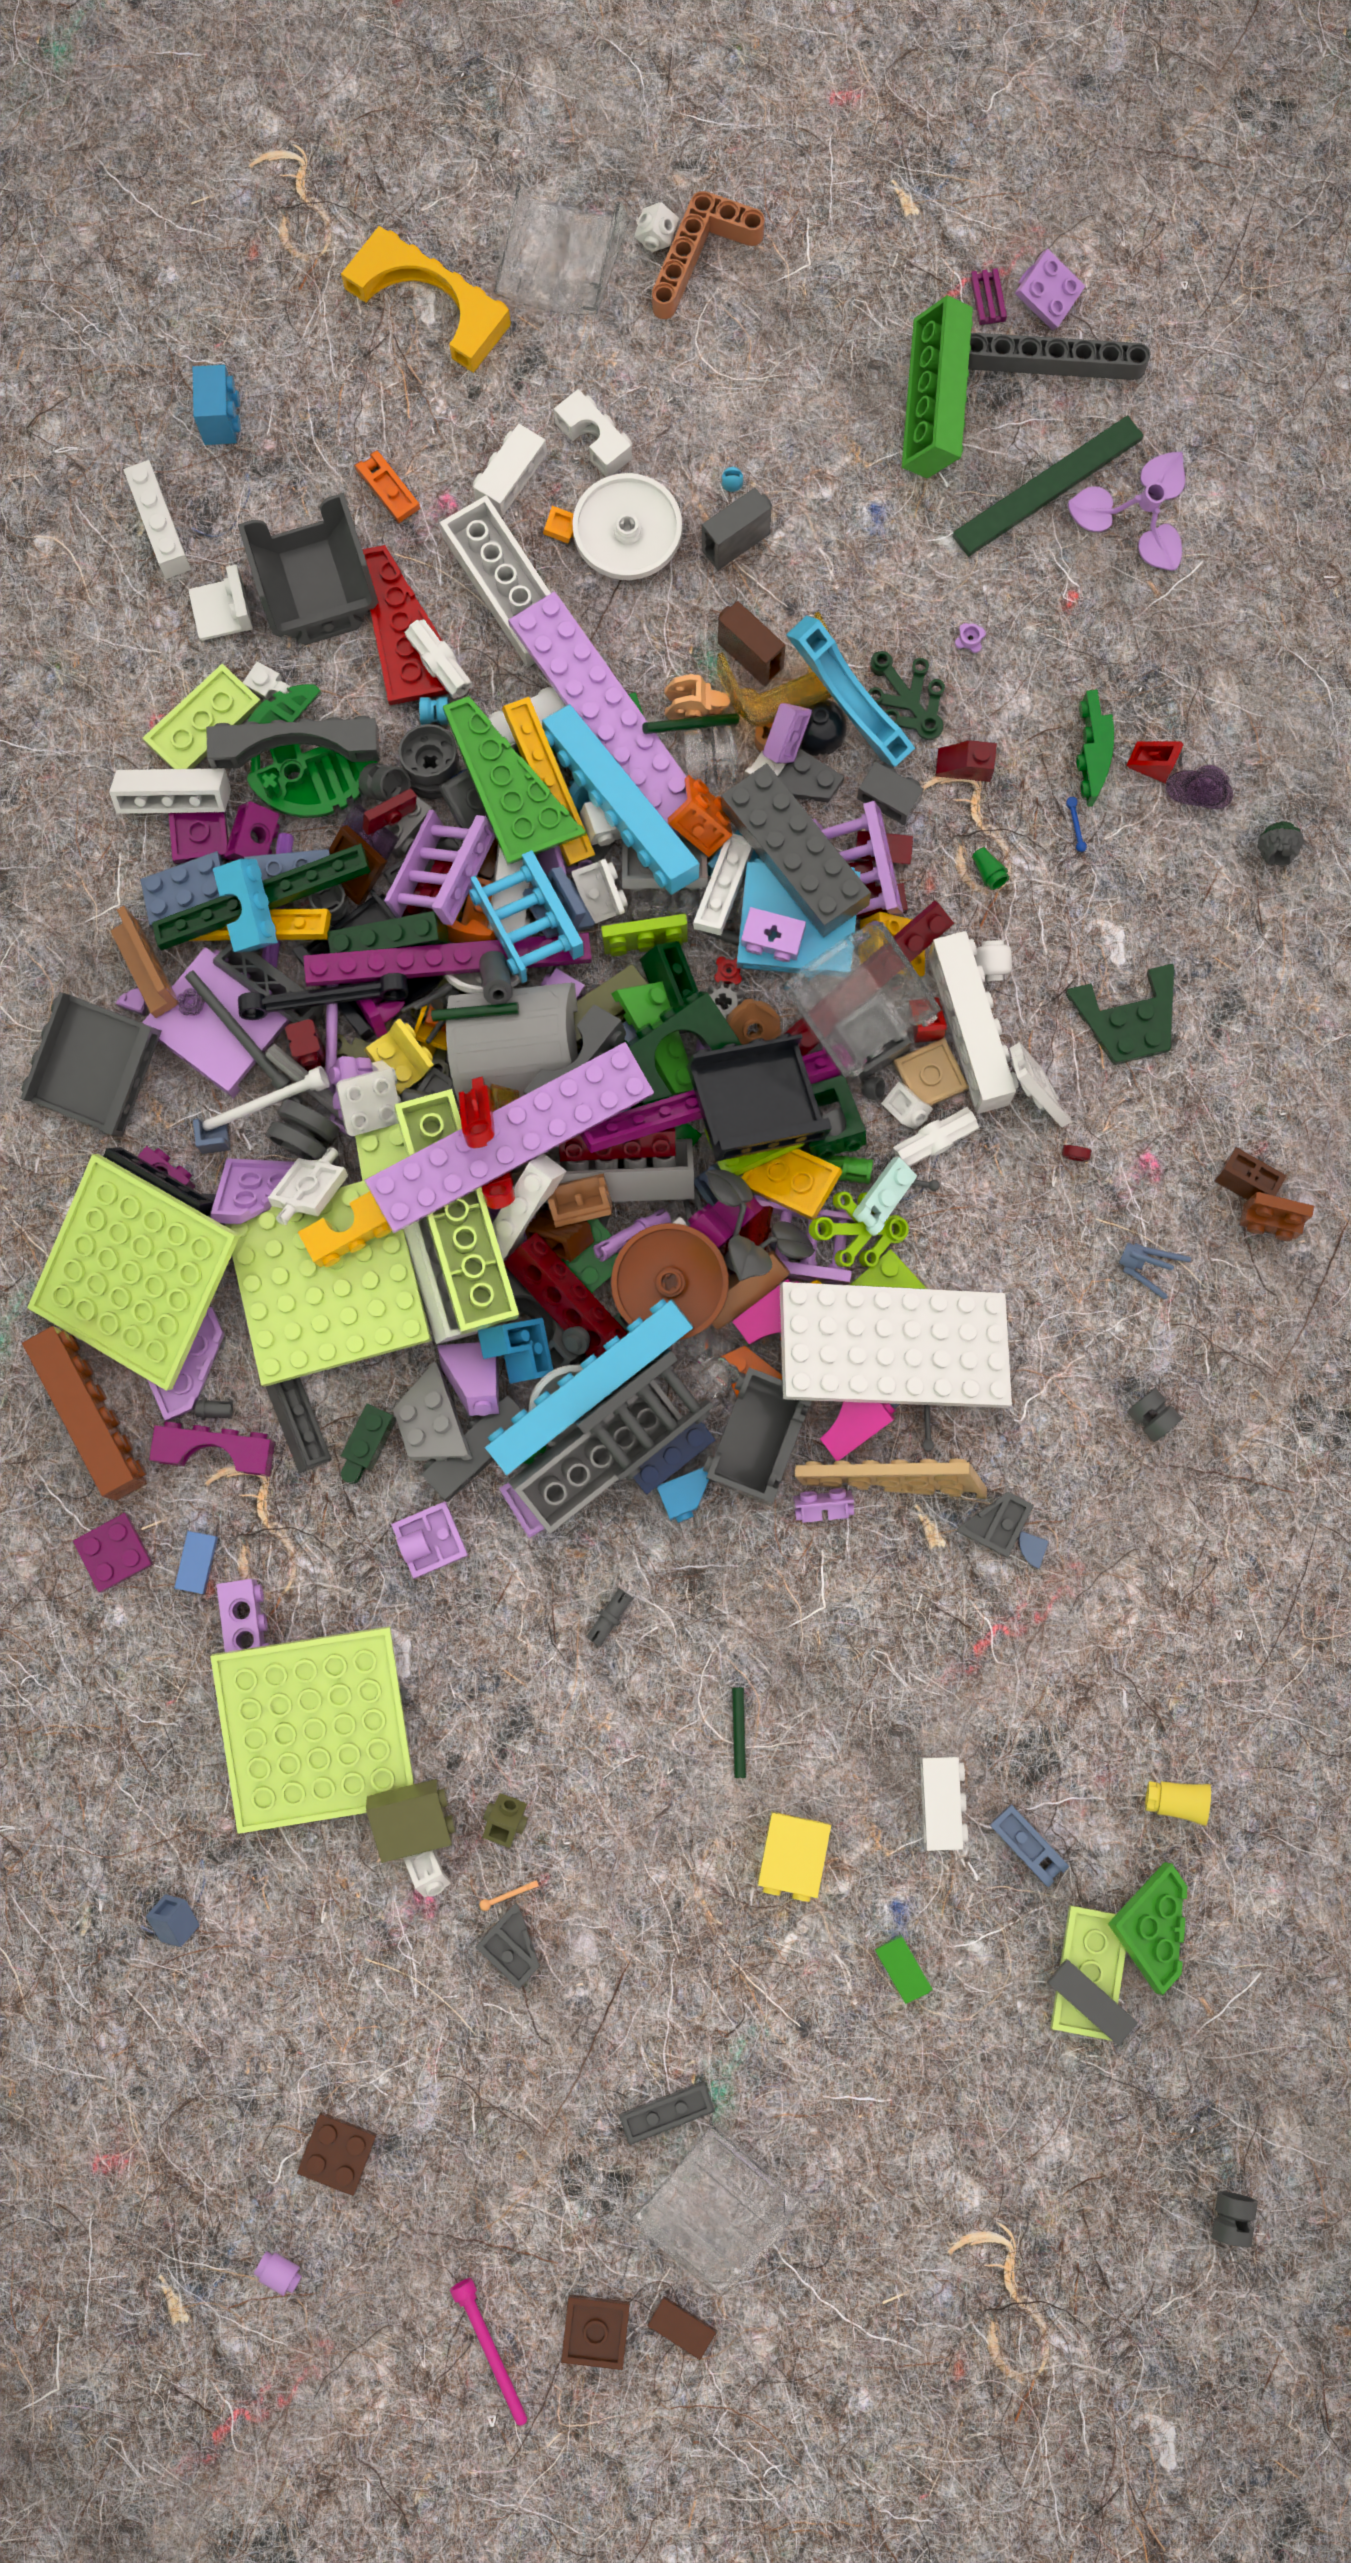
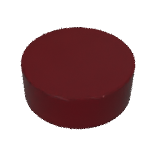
[1062,1145,1092,1162]

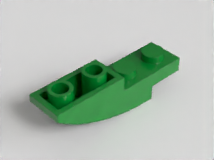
[1076,689,1114,807]

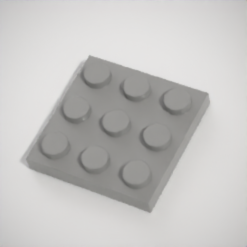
[622,835,708,891]

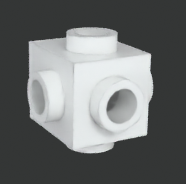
[634,202,679,253]

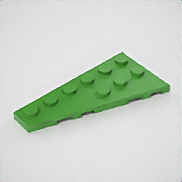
[443,696,587,865]

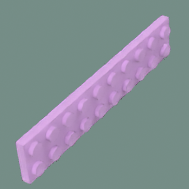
[508,591,687,837]
[365,1042,654,1233]

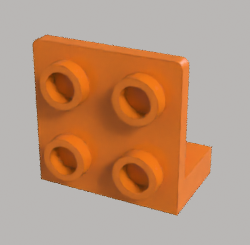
[668,775,733,857]

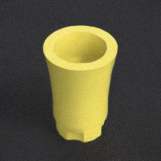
[1145,1781,1211,1826]

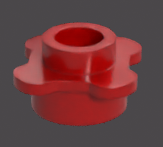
[714,956,742,985]

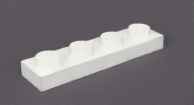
[693,834,754,936]

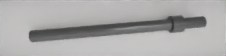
[185,970,304,1104]

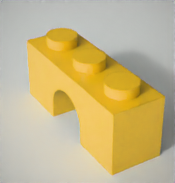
[298,1191,392,1267]

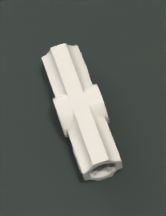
[405,619,472,699]
[892,1107,979,1167]

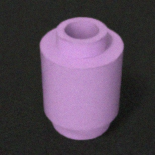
[254,2251,302,2296]

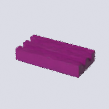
[970,268,1007,325]

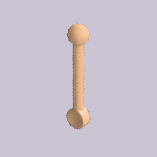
[479,1880,539,1911]

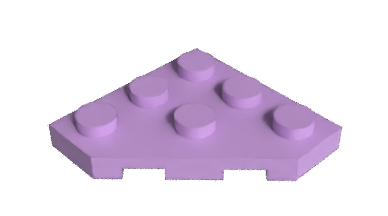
[211,1158,295,1224]
[148,1307,225,1422]

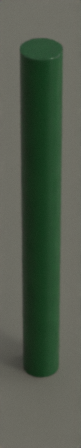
[642,713,740,734]

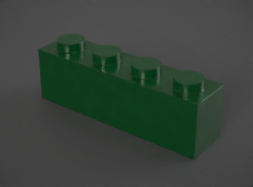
[327,911,449,953]

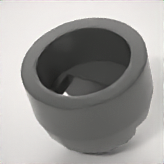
[861,1077,885,1101]

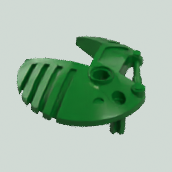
[247,684,380,818]

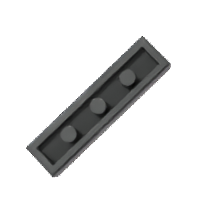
[266,1377,332,1473]

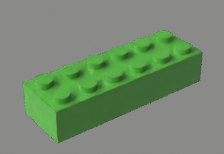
[901,295,973,479]

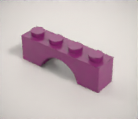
[149,1422,275,1477]

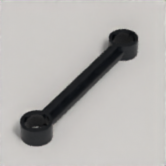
[238,973,409,1020]

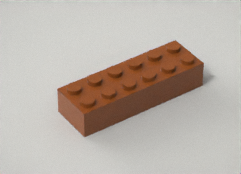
[22,1326,147,1501]

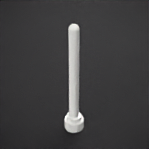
[202,1066,330,1131]

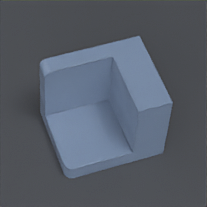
[193,1119,231,1154]
[146,1894,199,1947]

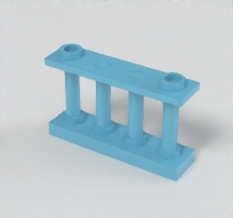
[468,850,584,983]

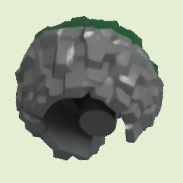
[1258,821,1305,867]

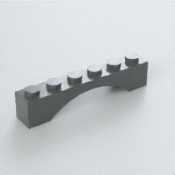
[206,716,380,769]

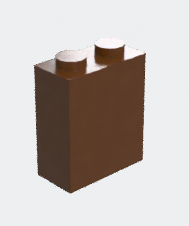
[718,601,786,687]

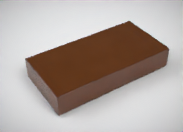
[647,2296,716,2360]

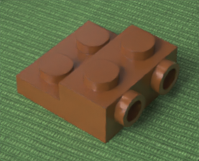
[1239,1192,1314,1241]

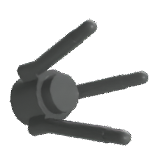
[401,983,460,1044]

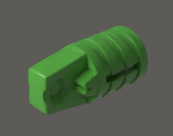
[824,1156,873,1185]

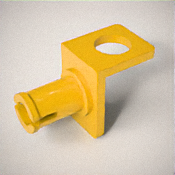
[414,1005,447,1057]

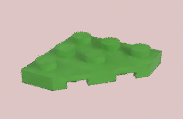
[1108,1862,1188,1995]

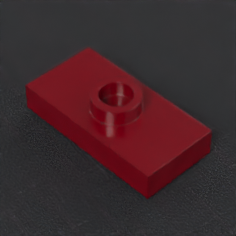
[362,789,417,835]

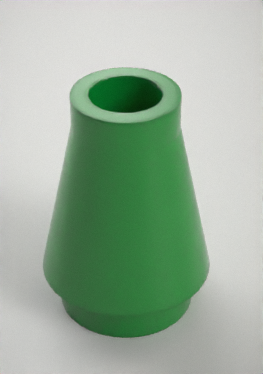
[972,847,1009,890]

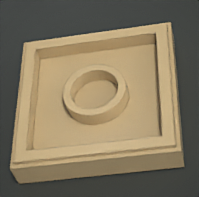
[893,1038,969,1106]

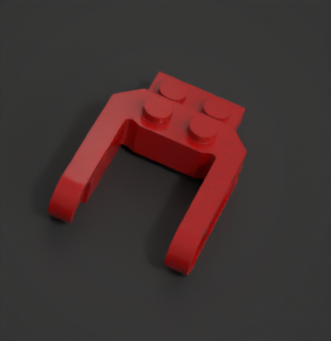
[458,1076,515,1209]

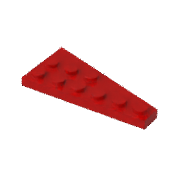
[362,545,470,706]

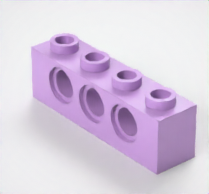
[216,1579,269,1652]

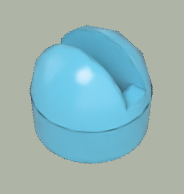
[722,466,743,492]

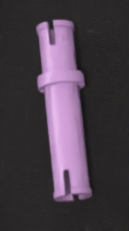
[593,1208,671,1262]

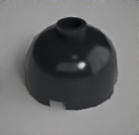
[799,698,847,756]

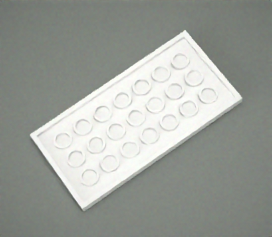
[780,1282,1012,1408]

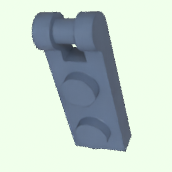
[989,1804,1069,1888]

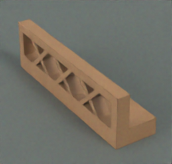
[111,905,180,1018]

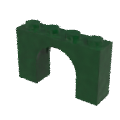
[612,990,742,1106]

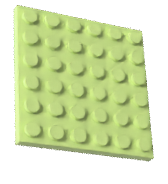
[27,1154,240,1391]
[225,1180,432,1387]
[210,1626,414,1834]

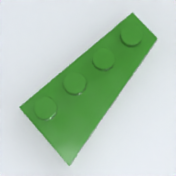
[611,982,693,1096]

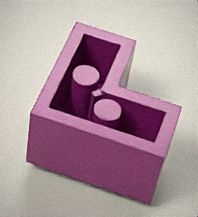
[688,1197,764,1249]

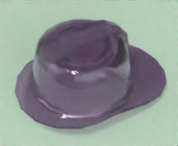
[1166,764,1233,809]

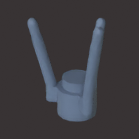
[1119,1243,1191,1299]

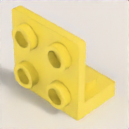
[364,1019,434,1095]

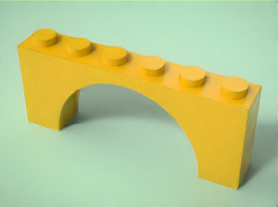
[341,226,511,373]

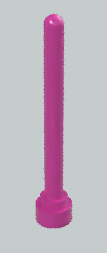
[450,2278,527,2426]

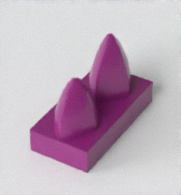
[352,982,405,1038]

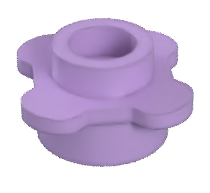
[955,623,986,653]

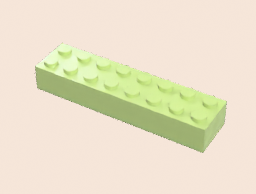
[395,1089,519,1335]

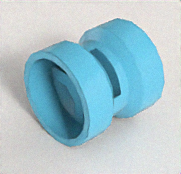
[419,697,449,725]

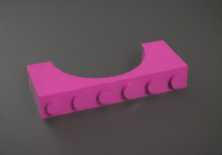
[732,1279,896,1461]

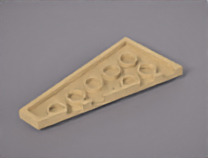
[795,1459,987,1499]

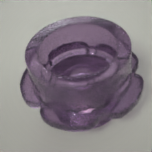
[176,988,205,1016]

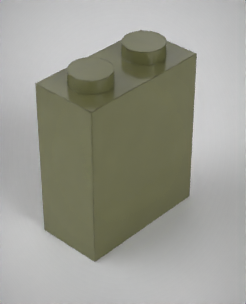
[366,1779,456,1863]

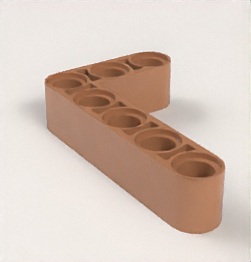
[652,191,765,319]

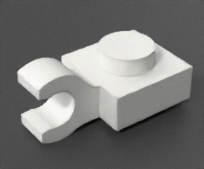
[243,662,290,700]

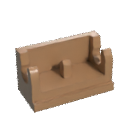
[548,1173,612,1228]

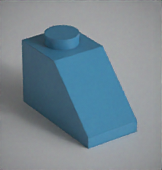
[657,1467,709,1523]

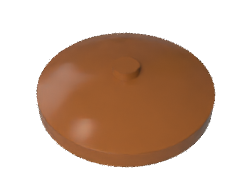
[611,1223,729,1340]

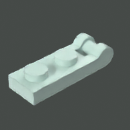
[853,1157,917,1236]

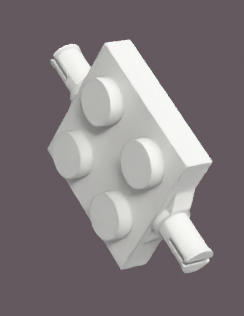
[268,1147,348,1225]

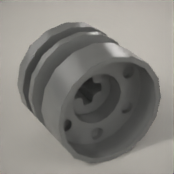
[398,724,461,799]

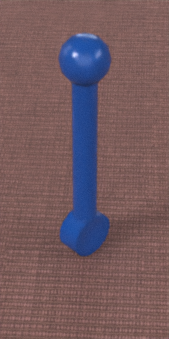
[1066,797,1087,852]

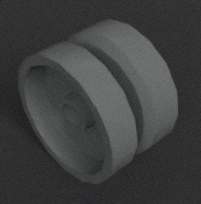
[265,1099,340,1160]

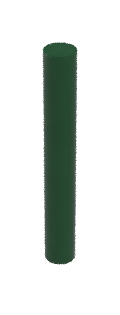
[431,1002,519,1022]
[732,1687,746,1778]

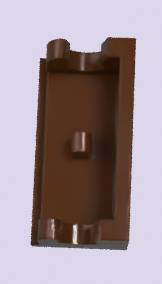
[1214,1147,1287,1200]

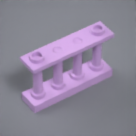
[812,801,904,916]
[384,810,495,925]
[748,1195,856,1285]

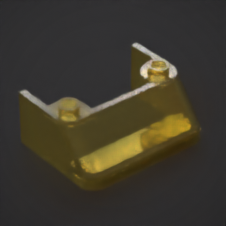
[717,612,832,727]

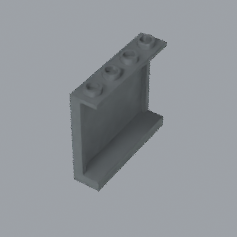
[20,992,162,1137]

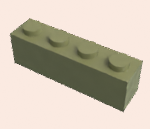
[573,964,648,1053]

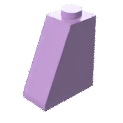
[438,1342,499,1416]

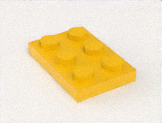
[741,1148,842,1220]

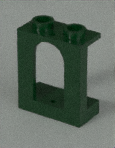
[808,1075,866,1160]

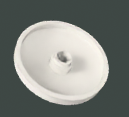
[573,473,682,580]

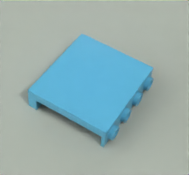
[737,859,861,978]

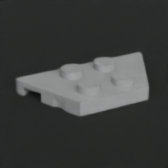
[393,1362,472,1461]

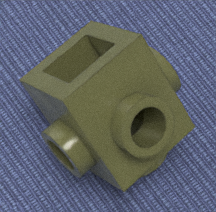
[482,1793,529,1848]

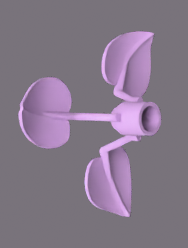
[1068,452,1185,571]

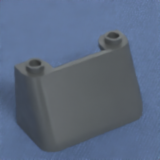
[703,1367,812,1506]

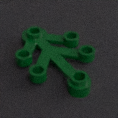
[868,651,945,740]

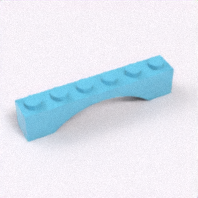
[786,615,915,767]

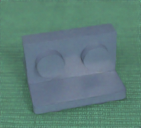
[523,866,595,938]

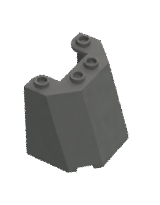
[238,493,379,645]

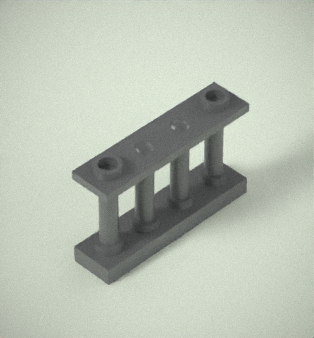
[574,1349,714,1481]

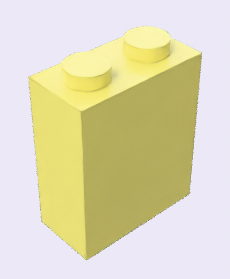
[757,1811,831,1902]

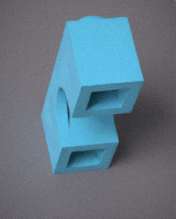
[213,859,278,952]

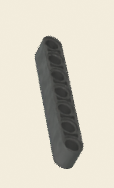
[968,333,1151,380]

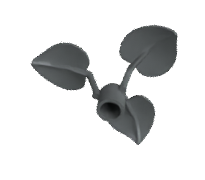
[705,1169,815,1281]

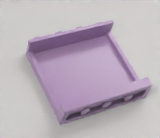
[142,947,294,1099]

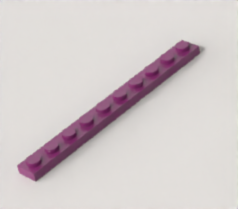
[303,932,592,987]
[580,1045,853,1153]

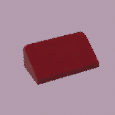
[856,830,913,864]

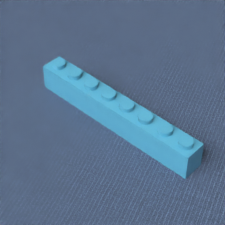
[542,704,700,895]
[485,1299,694,1475]

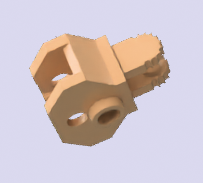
[664,674,731,720]

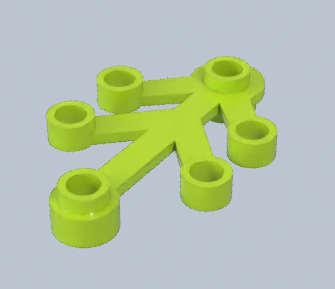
[808,1191,909,1267]

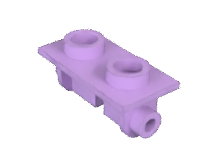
[793,1488,854,1523]

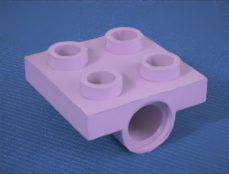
[1015,249,1085,331]
[391,1501,469,1579]

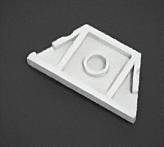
[1010,1042,1071,1127]

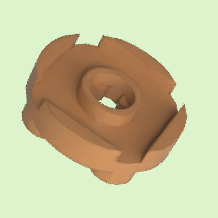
[726,999,781,1045]

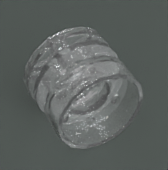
[683,725,739,786]

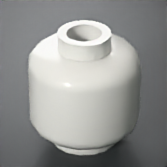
[975,940,1012,981]

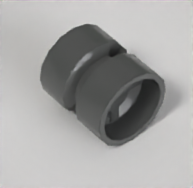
[359,763,411,801]
[308,884,351,926]
[1127,1387,1183,1442]
[1211,2191,1258,2248]

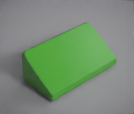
[874,1934,933,2004]

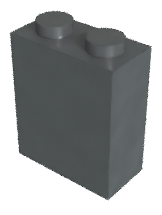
[702,487,772,570]

